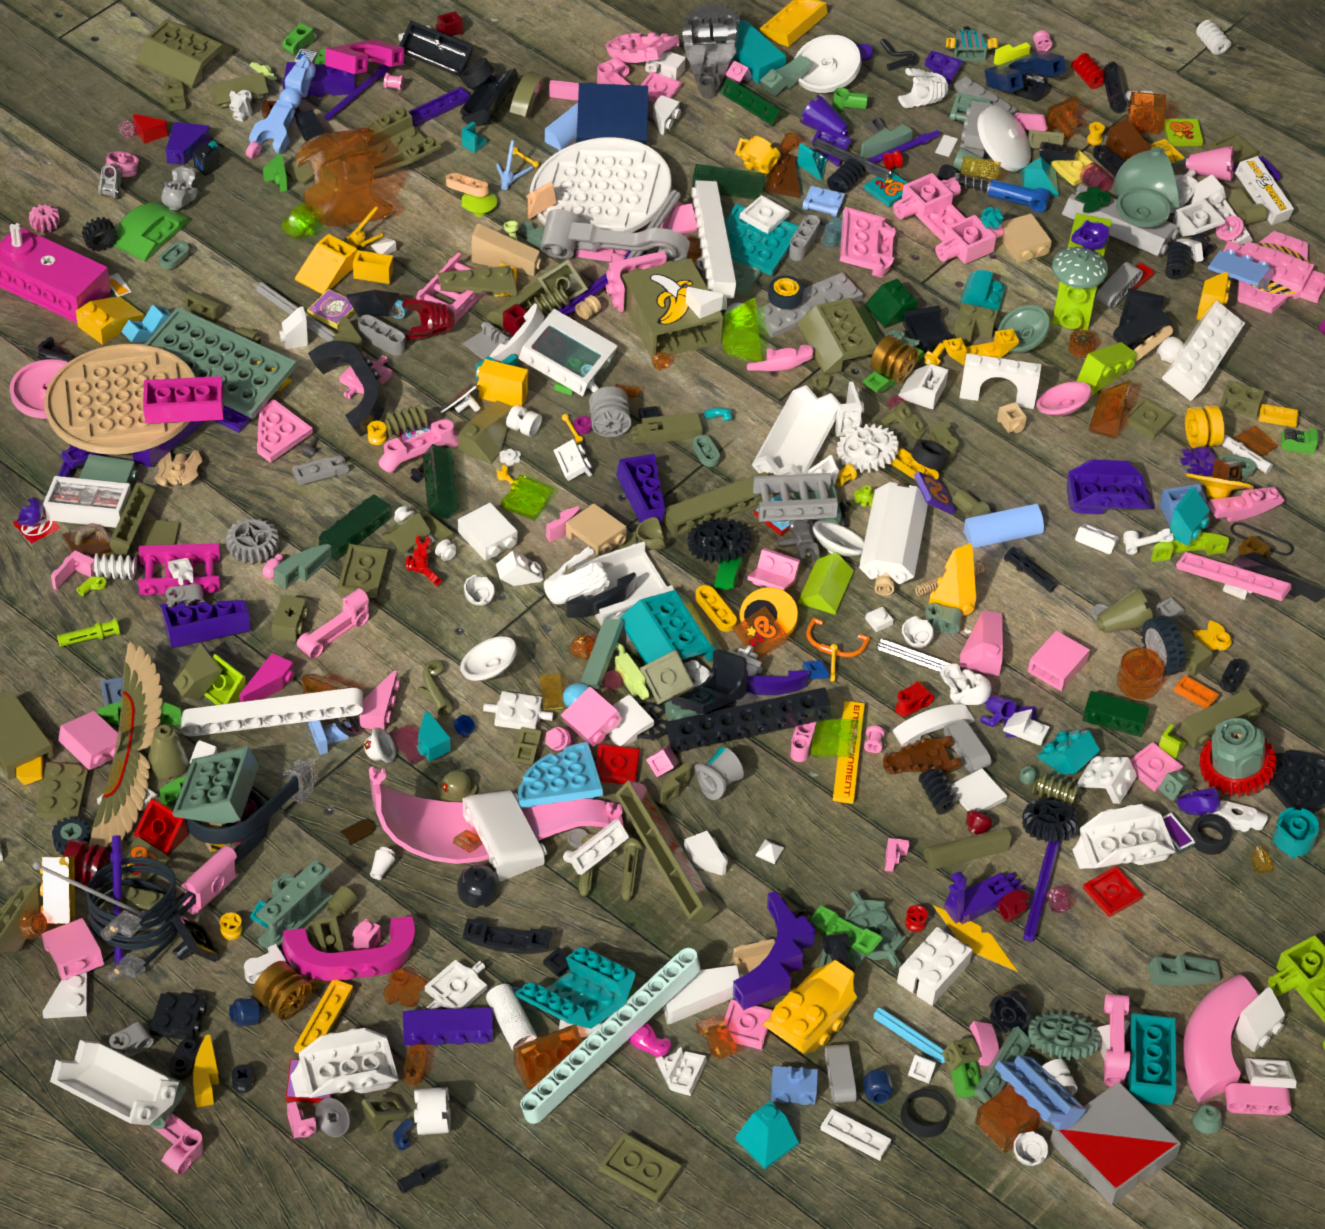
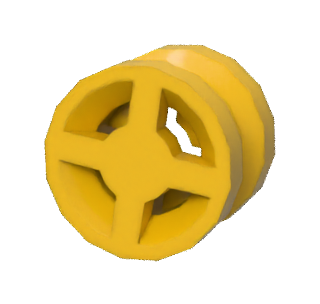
[367,421,387,445]
[220,912,242,940]

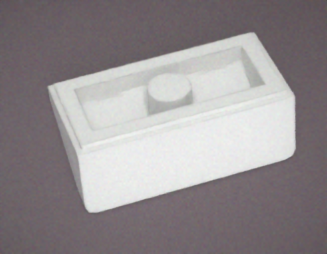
[1075,523,1120,554]

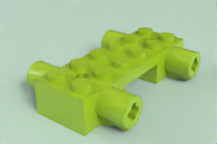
[1268,935,1325,1050]

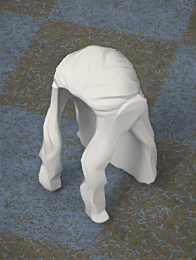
[544,547,610,604]

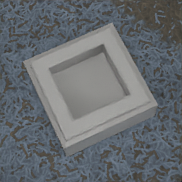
[1155,597,1184,620]

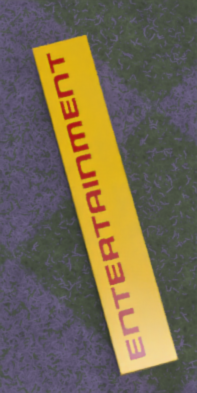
[833,701,865,804]

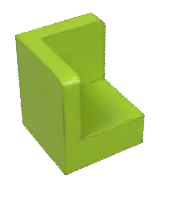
[1159,724,1187,760]

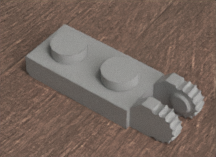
[292,455,349,485]

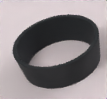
[901,1089,950,1138]

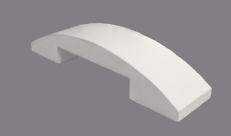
[490,303,544,363]
[893,704,975,747]

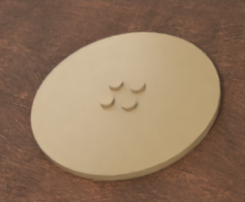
[44,344,196,454]

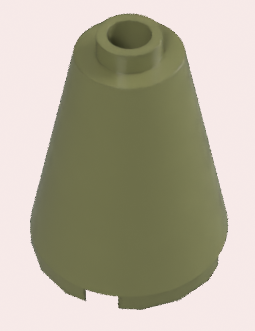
[1095,588,1153,633]
[147,725,189,780]

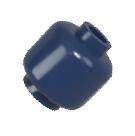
[229,997,264,1027]
[863,1069,893,1104]

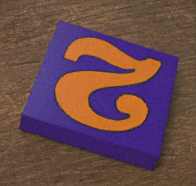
[914,471,956,514]

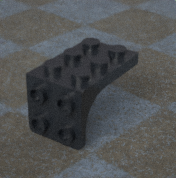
[672,649,747,715]

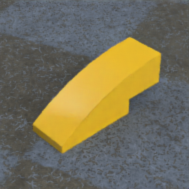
[193,1035,219,1108]

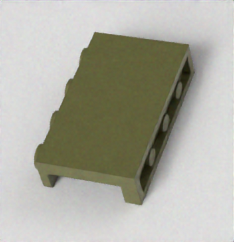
[0,692,54,779]

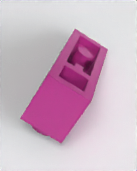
[240,653,295,702]

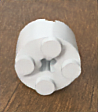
[414,1087,451,1135]

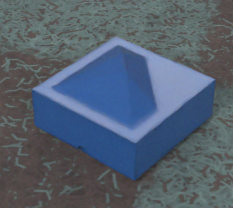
[802,660,829,680]

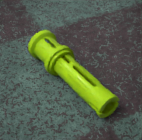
[57,618,120,647]

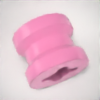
[1033,30,1052,51]

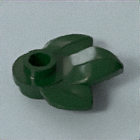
[1075,187,1111,212]

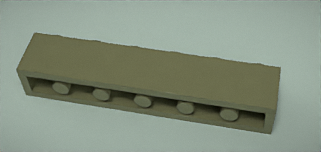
[663,471,776,537]

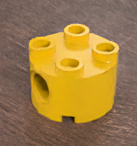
[739,136,781,177]

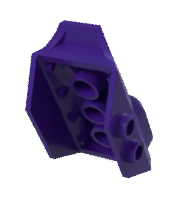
[1067,459,1154,514]

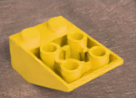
[295,234,357,294]

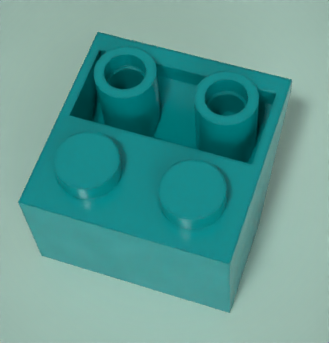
[1037,730,1100,775]

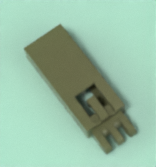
[629,412,702,444]

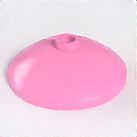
[1036,382,1092,416]

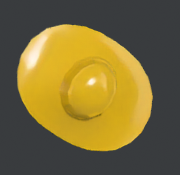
[1185,473,1254,499]

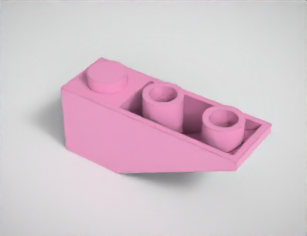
[360,671,400,730]

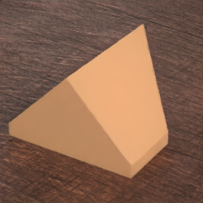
[526,182,556,220]

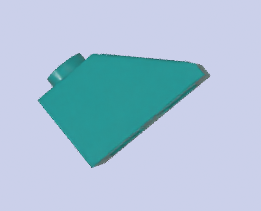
[417,711,450,762]

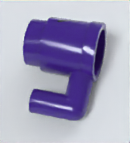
[980,695,1016,727]

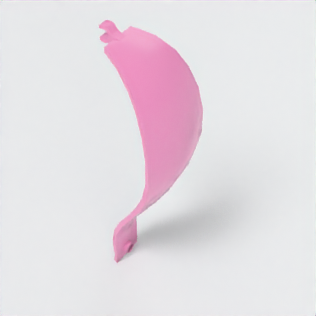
[369,767,624,864]

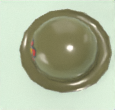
[436,770,478,802]

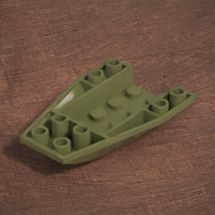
[323,106,441,183]

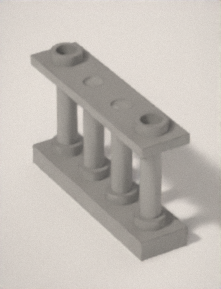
[753,473,838,522]

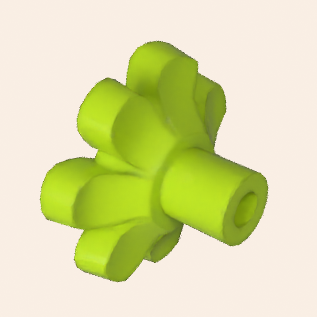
[853,485,875,507]

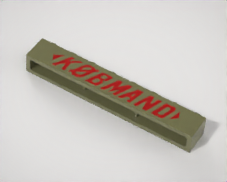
[615,780,719,924]

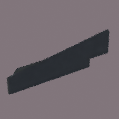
[1232,552,1325,603]

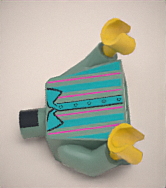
[946,26,998,61]

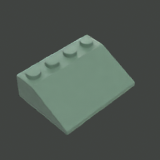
[172,746,259,824]

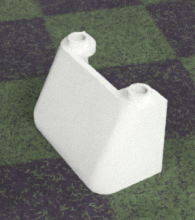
[463,790,546,882]

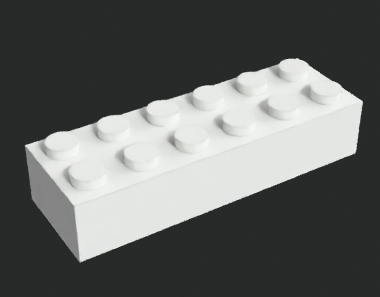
[1162,300,1245,401]

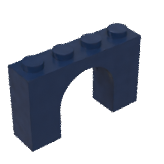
[984,50,1066,93]

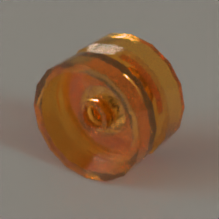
[1116,648,1165,700]

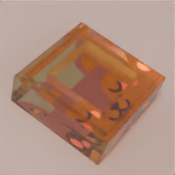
[453,829,482,853]

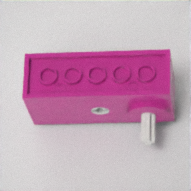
[0,223,111,323]

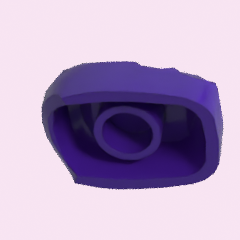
[1176,788,1220,815]

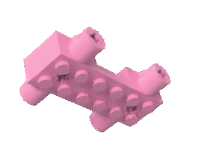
[893,173,1004,264]

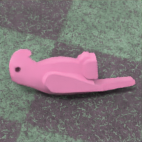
[747,345,813,371]

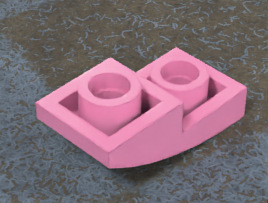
[546,506,579,542]
[970,1021,999,1066]

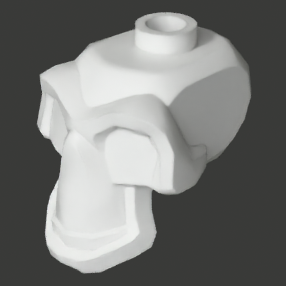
[940,664,992,705]

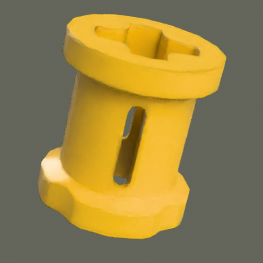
[1087,122,1105,145]
[835,464,857,487]

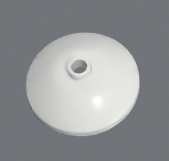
[813,521,865,556]
[460,636,517,681]

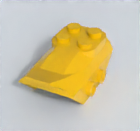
[762,960,857,1054]

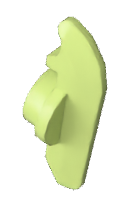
[250,62,277,80]

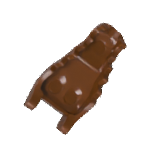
[883,736,962,775]

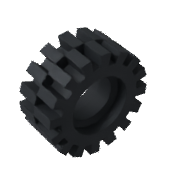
[82,217,118,252]

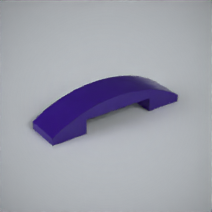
[746,670,809,695]

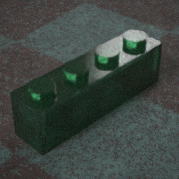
[692,164,766,200]
[423,444,459,519]
[319,494,391,561]

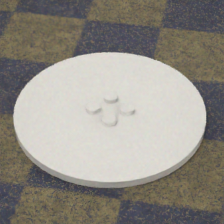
[530,138,672,233]

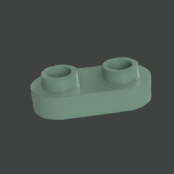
[159,242,189,270]
[692,435,720,467]
[1218,454,1256,477]

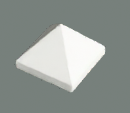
[756,839,784,864]
[908,1055,936,1084]

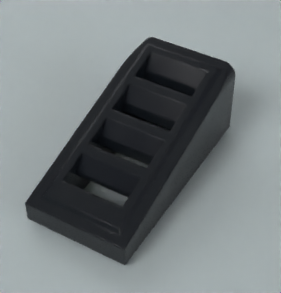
[1039,142,1078,161]

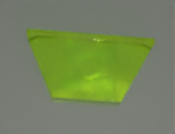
[722,298,762,362]

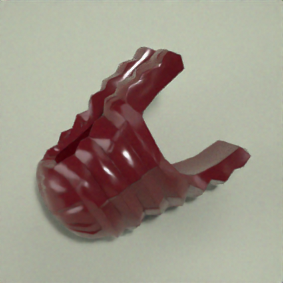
[402,298,455,341]

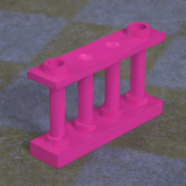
[138,543,220,595]

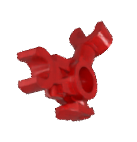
[405,535,442,587]

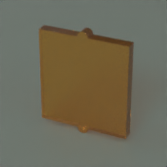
[1233,425,1278,457]

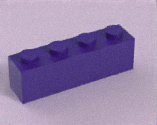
[403,1008,493,1046]

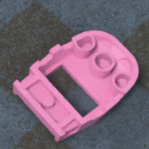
[605,32,680,63]

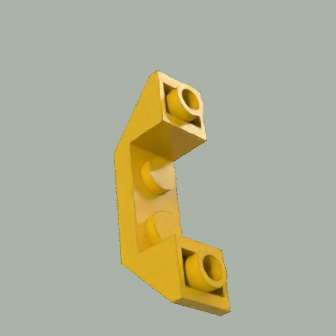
[943,328,1019,366]

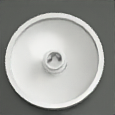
[794,35,861,93]
[978,106,1031,172]

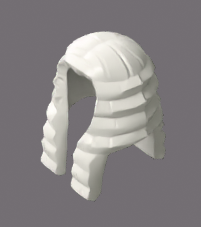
[898,68,948,108]

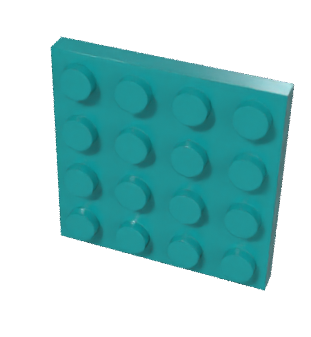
[724,204,799,276]

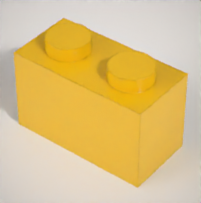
[353,250,393,284]

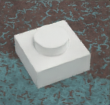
[865,607,893,632]

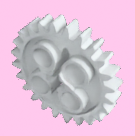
[837,424,899,473]

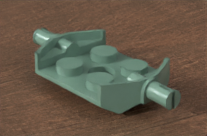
[845,890,906,968]

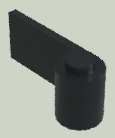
[1113,308,1172,350]

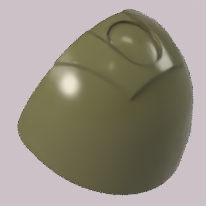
[636,517,666,550]

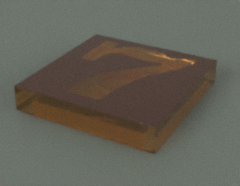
[62,523,113,559]

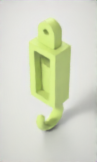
[614,643,649,700]

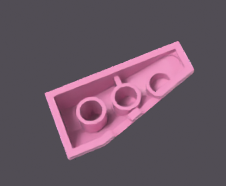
[959,611,1003,676]

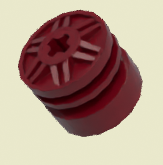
[63,838,111,890]

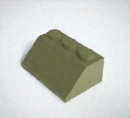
[207,72,268,108]

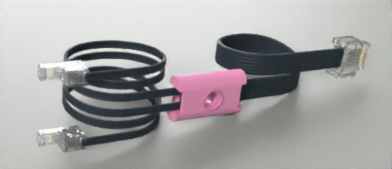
[87,756,319,983]

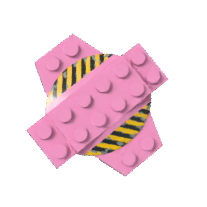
[1223,231,1325,313]

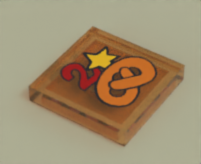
[732,606,789,660]

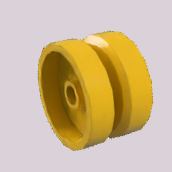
[1185,405,1224,448]

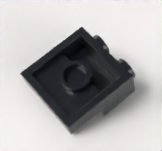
[149,992,207,1040]

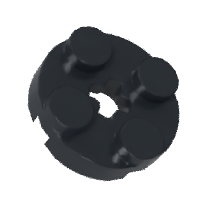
[1014,72,1048,102]

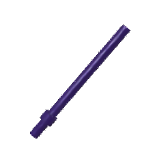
[324,65,392,121]
[867,130,940,163]
[110,835,124,967]

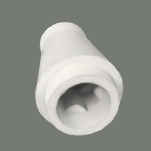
[370,847,395,880]

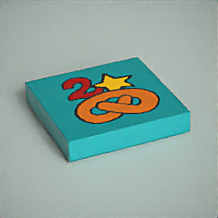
[864,169,908,207]

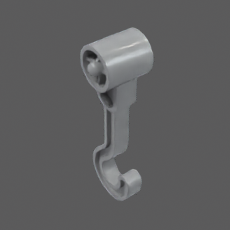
[540,209,690,262]

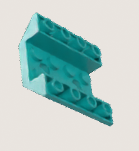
[619,590,724,665]
[515,946,635,1029]

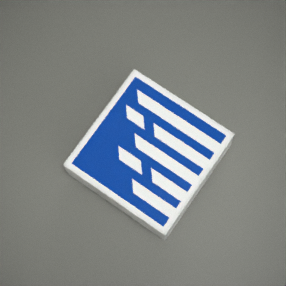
[295,49,317,63]

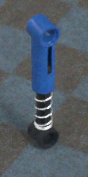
[937,165,1050,212]

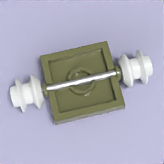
[394,506,456,561]

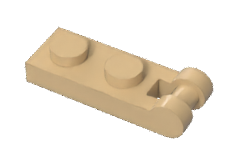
[1133,325,1173,362]

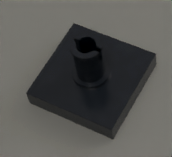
[172,914,221,962]

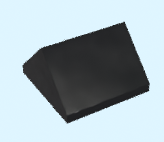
[347,290,399,318]

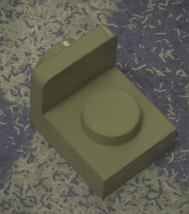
[942,1038,982,1071]

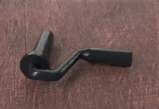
[880,39,917,71]

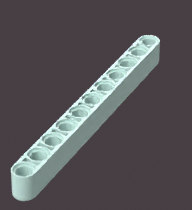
[520,948,701,1124]

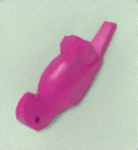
[609,1015,671,1057]

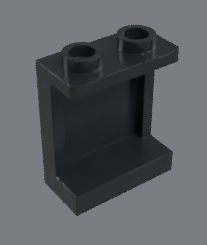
[1118,288,1164,337]
[903,305,954,353]

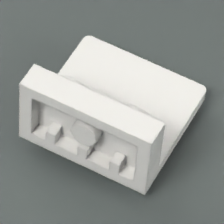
[835,381,864,436]

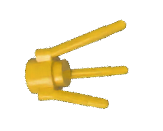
[347,206,383,248]

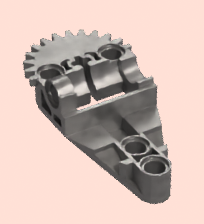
[683,2,740,98]

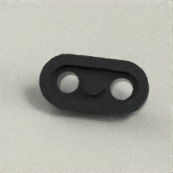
[169,1038,200,1080]

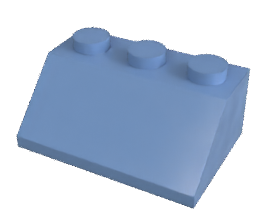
[1208,249,1274,290]

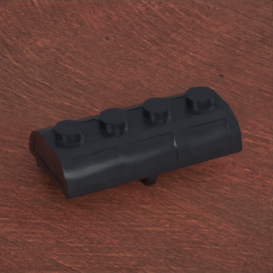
[399,20,473,78]
[460,68,518,126]

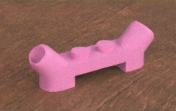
[379,420,459,473]

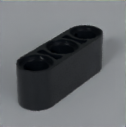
[295,110,328,152]

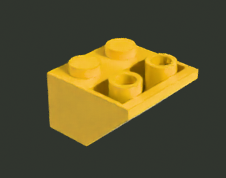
[1197,272,1231,320]

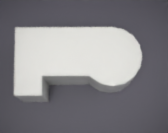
[244,944,286,984]

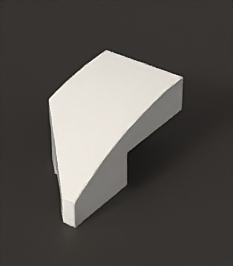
[1176,239,1203,262]

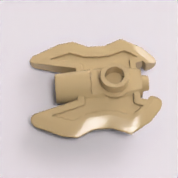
[154,450,202,487]

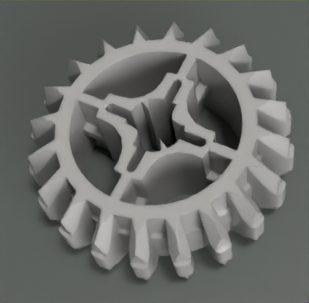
[226,517,280,565]

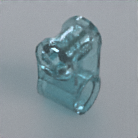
[823,216,843,247]

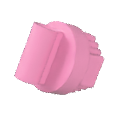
[545,727,573,751]

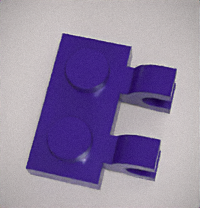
[1180,447,1217,476]

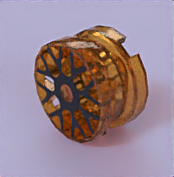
[1068,329,1096,358]

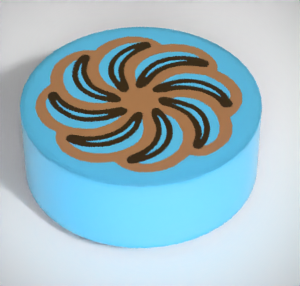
[389,300,407,319]

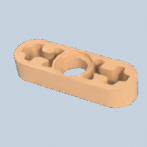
[446,173,489,197]

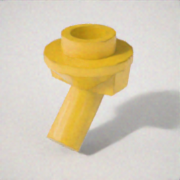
[923,343,945,366]

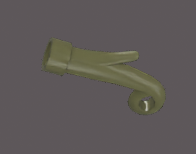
[417,660,453,716]

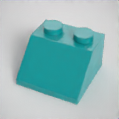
[1170,487,1210,546]

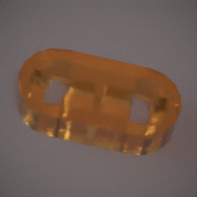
[403,1044,427,1086]

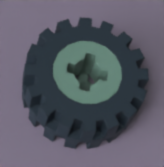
[52,816,91,855]

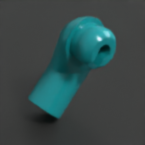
[704,407,733,421]

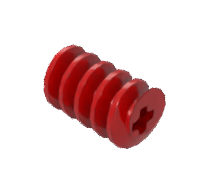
[1071,53,1105,89]

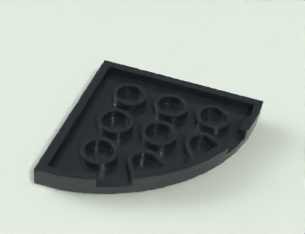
[1267,750,1325,813]

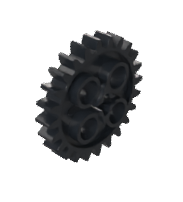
[687,518,751,564]

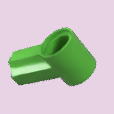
[832,88,867,111]

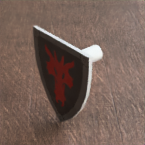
[440,382,481,413]

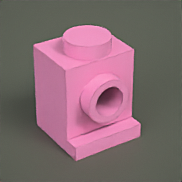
[351,919,381,950]

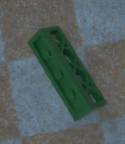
[719,78,788,126]

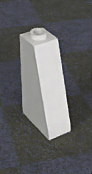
[663,965,743,1024]

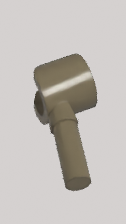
[70,527,96,545]

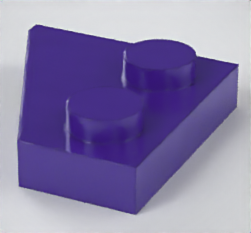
[925,51,963,85]
[812,128,851,167]

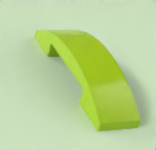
[1151,532,1229,562]

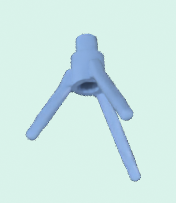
[496,140,533,190]

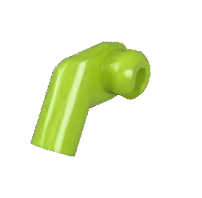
[76,576,107,596]

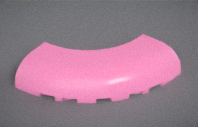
[1182,975,1259,1103]

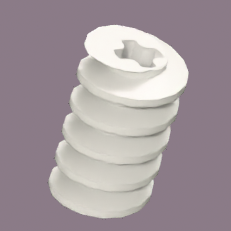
[1196,20,1231,55]
[94,553,137,580]

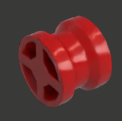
[883,150,903,170]
[905,905,928,932]

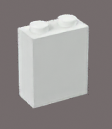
[458,503,518,561]

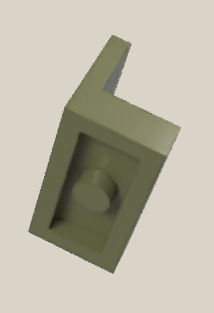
[1028,130,1064,149]
[382,512,431,553]

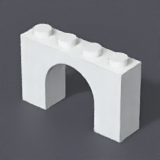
[960,353,1041,409]

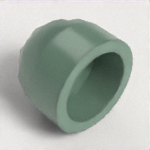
[1019,766,1037,784]

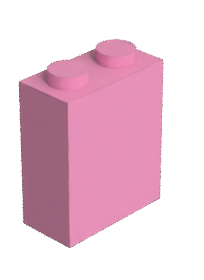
[1028,631,1090,692]
[59,711,118,770]

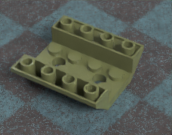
[136,19,234,88]
[797,298,883,375]

